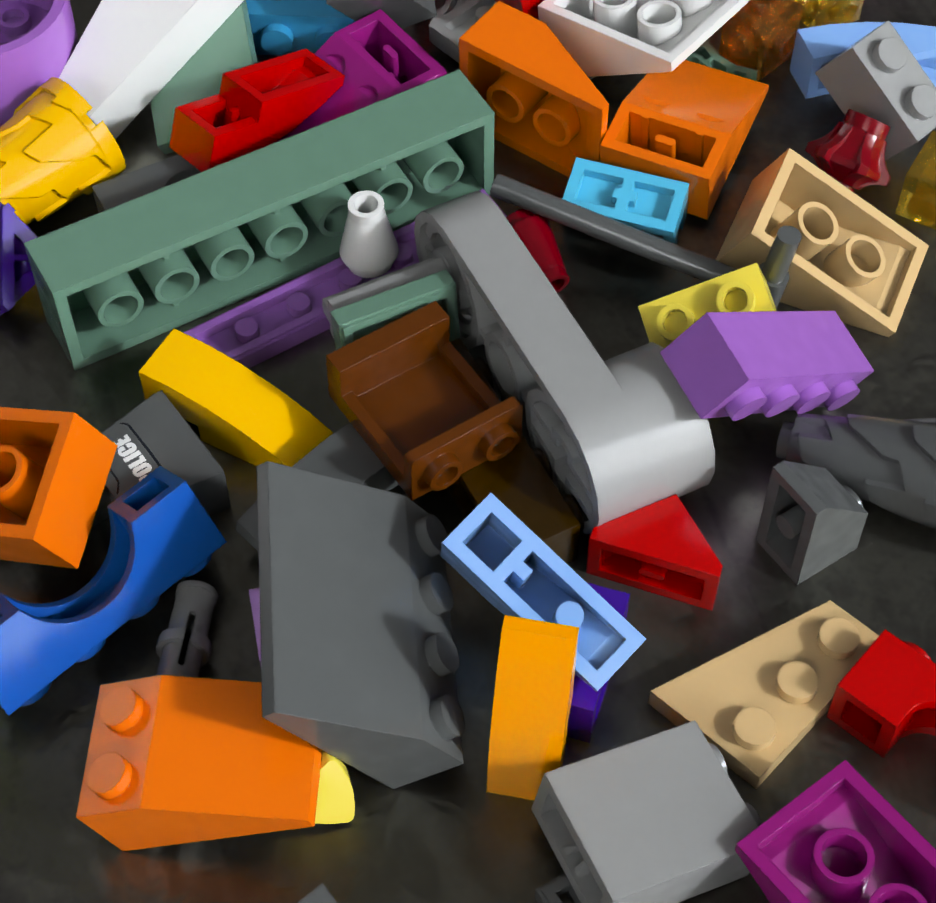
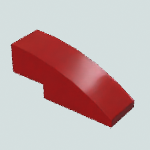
[169,48,345,172]

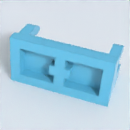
[562,157,689,245]

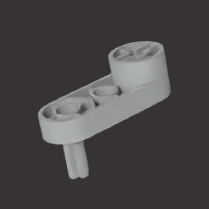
[322,190,715,534]

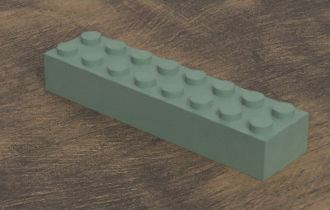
[24,69,495,371]

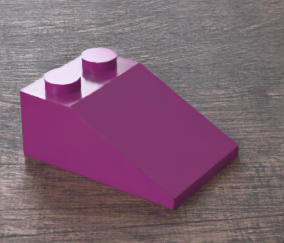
[735,760,936,903]

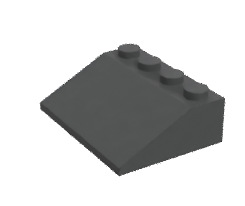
[257,461,465,789]

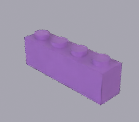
[660,311,874,421]

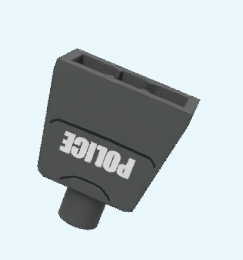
[91,390,231,528]

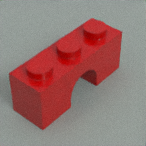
[826,629,936,758]

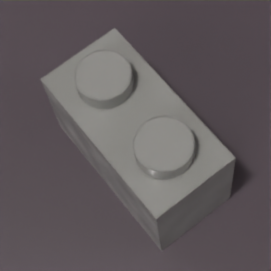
[815,20,936,160]

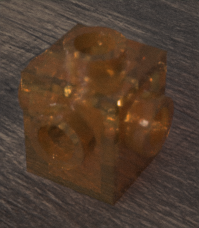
[719,0,803,81]

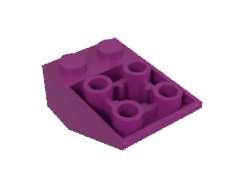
[276,9,447,142]

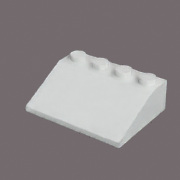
[538,0,750,77]

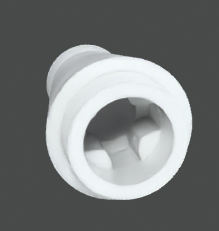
[339,190,399,278]

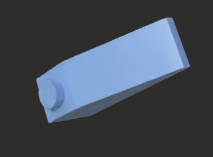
[440,493,646,692]

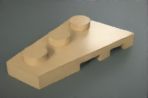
[648,600,879,789]

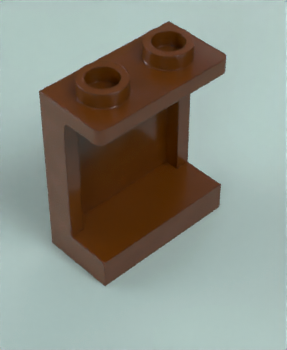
[326,300,523,501]

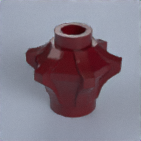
[805,109,891,192]

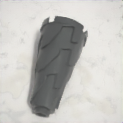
[776,413,936,528]

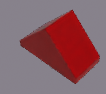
[586,494,723,611]

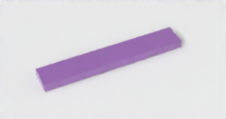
[183,189,507,369]

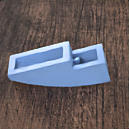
[789,22,936,99]

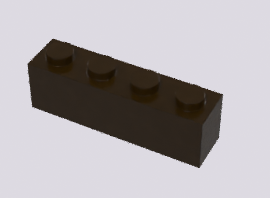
[447,338,584,564]

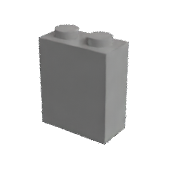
[531,720,762,903]

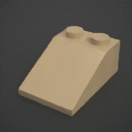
[716,148,929,337]

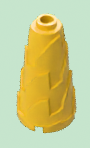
[0,77,126,225]

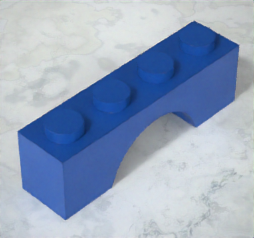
[0,466,227,716]

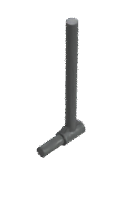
[490,173,802,309]

